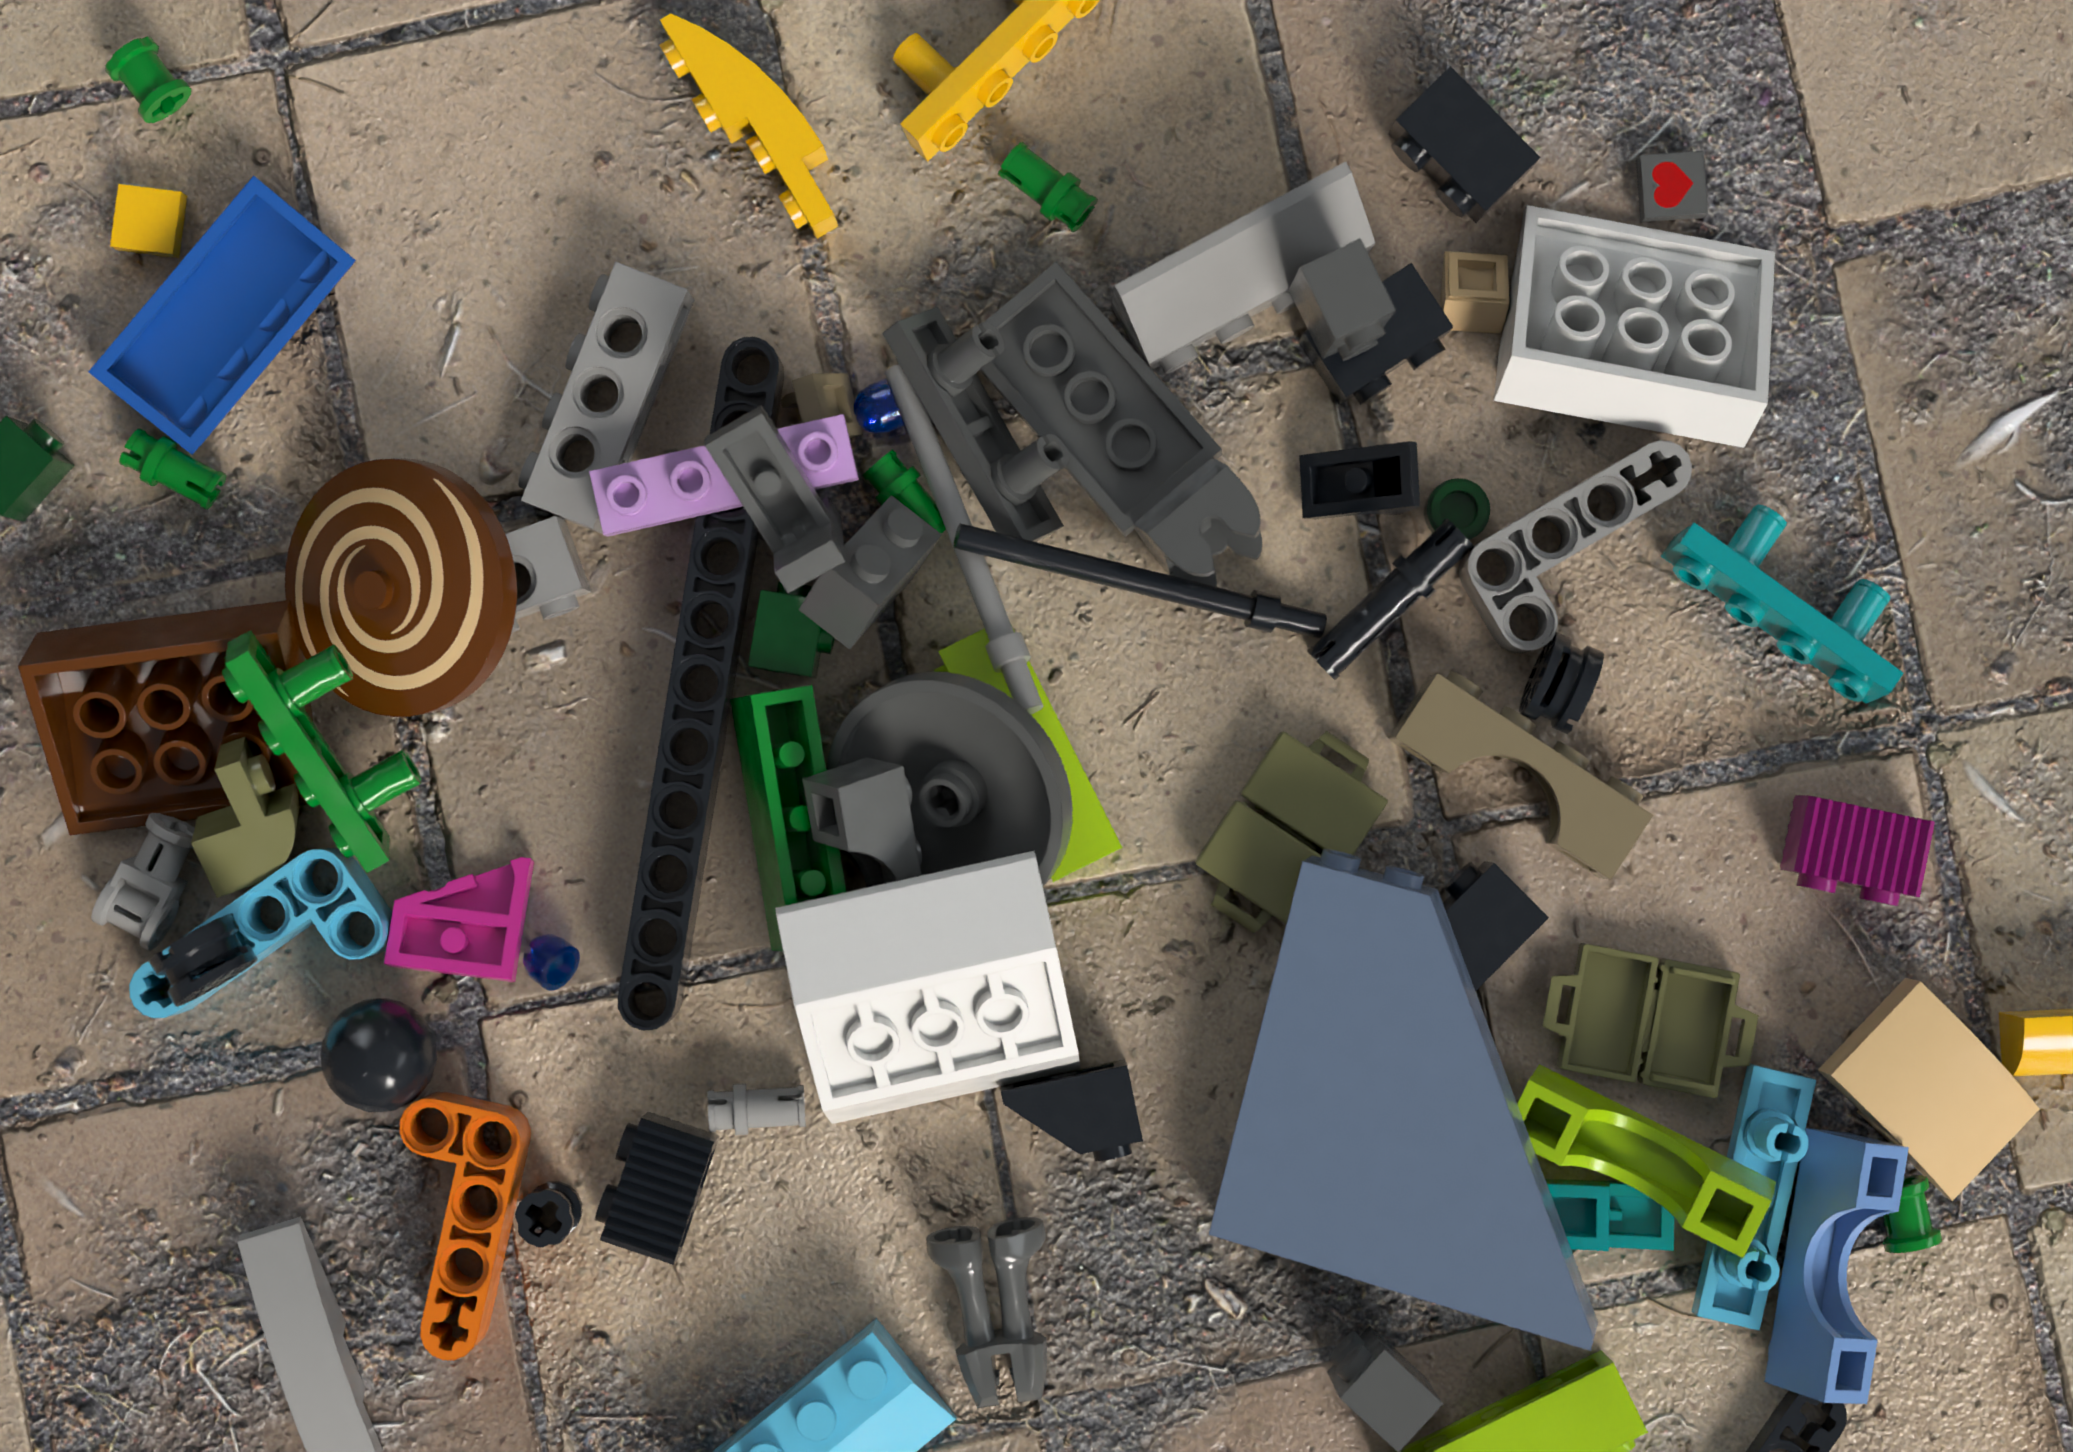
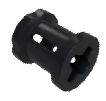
[515,1181,582,1248]

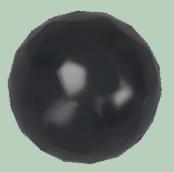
[320,998,437,1112]

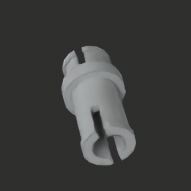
[707,1084,806,1136]

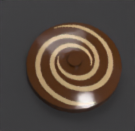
[285,458,517,717]

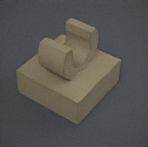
[781,373,863,439]

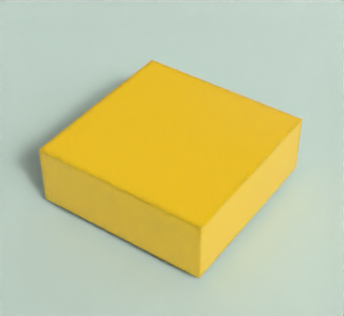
[110,184,187,258]

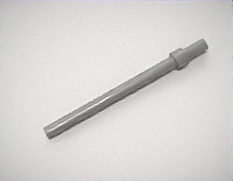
[885,364,1043,714]

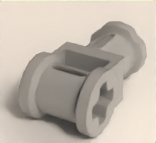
[91,813,195,951]

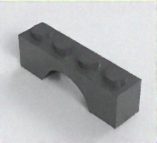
[802,757,922,888]

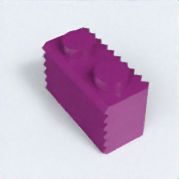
[1780,795,1935,906]

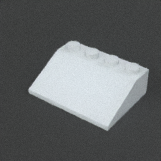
[1494,205,1775,448]

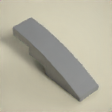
[237,1217,384,1452]

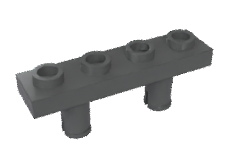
[882,307,1070,542]

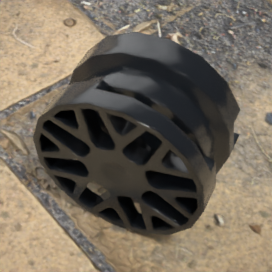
[1519,632,1604,734]
[149,914,258,1007]

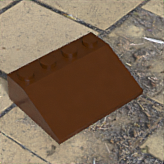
[18,600,313,836]

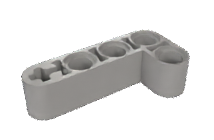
[1459,440,1692,653]

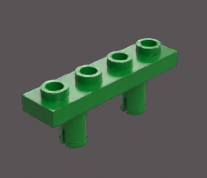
[222,630,422,873]

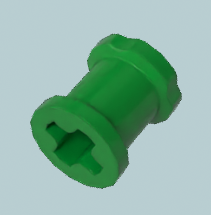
[105,36,192,123]
[1883,1175,1942,1253]

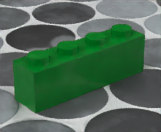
[730,685,846,952]

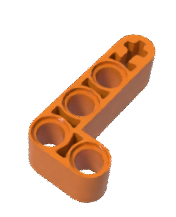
[399,1092,531,1361]

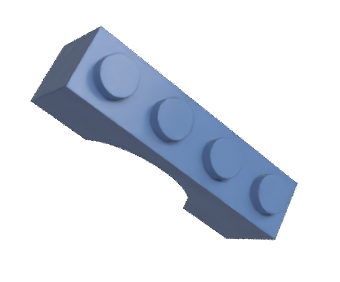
[1764,1128,1909,1404]

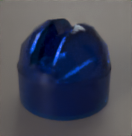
[854,378,905,434]
[523,934,580,991]

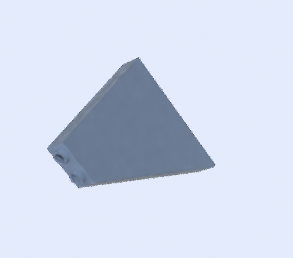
[1209,849,1598,1351]

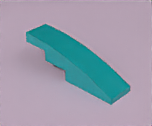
[1545,1179,1674,1251]

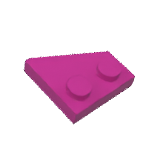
[384,857,534,982]

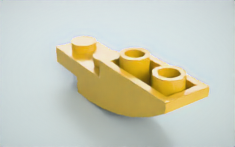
[659,13,838,239]

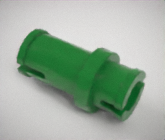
[998,142,1098,232]
[119,428,227,510]
[862,449,946,534]

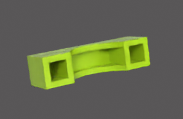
[1517,1064,1776,1258]

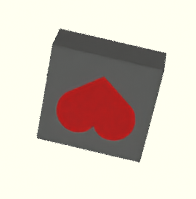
[1636,151,1708,222]

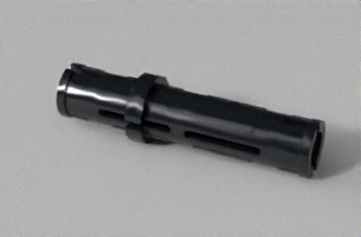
[1307,518,1475,680]

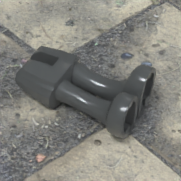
[926,1217,1047,1408]

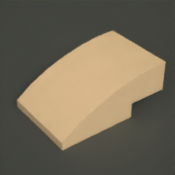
[1818,978,2039,1201]

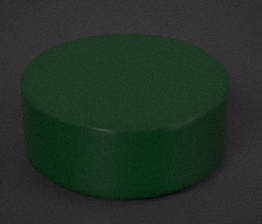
[1424,478,1490,540]

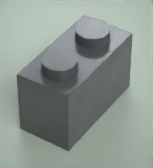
[1289,238,1396,361]
[799,495,942,649]
[1327,1325,1443,1452]

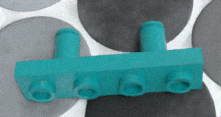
[1661,504,1904,704]

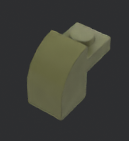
[191,737,300,898]

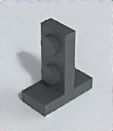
[704,405,845,593]

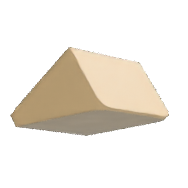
[1440,251,1509,333]

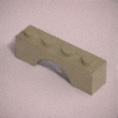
[1388,671,1653,880]

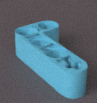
[129,848,392,1018]

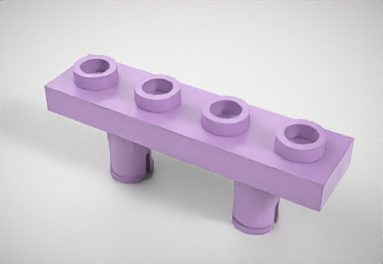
[589,414,859,537]

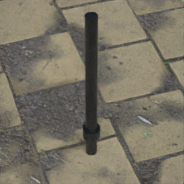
[953,523,1327,638]

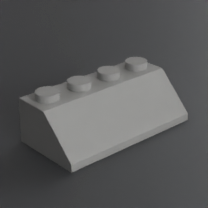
[1111,161,1376,374]

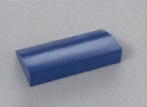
[88,176,356,455]

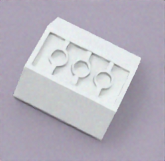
[776,851,1081,1124]

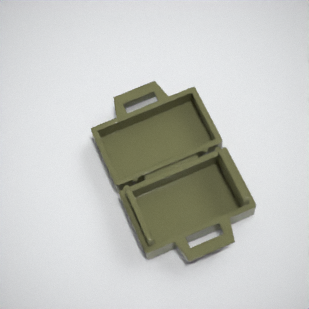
[1195,731,1388,933]
[1542,943,1759,1098]

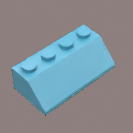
[712,1318,956,1452]

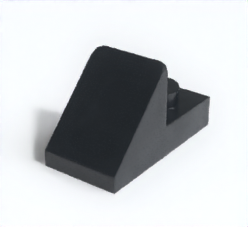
[1299,441,1420,520]

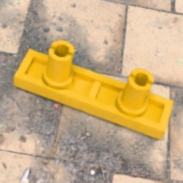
[893,0,1100,162]

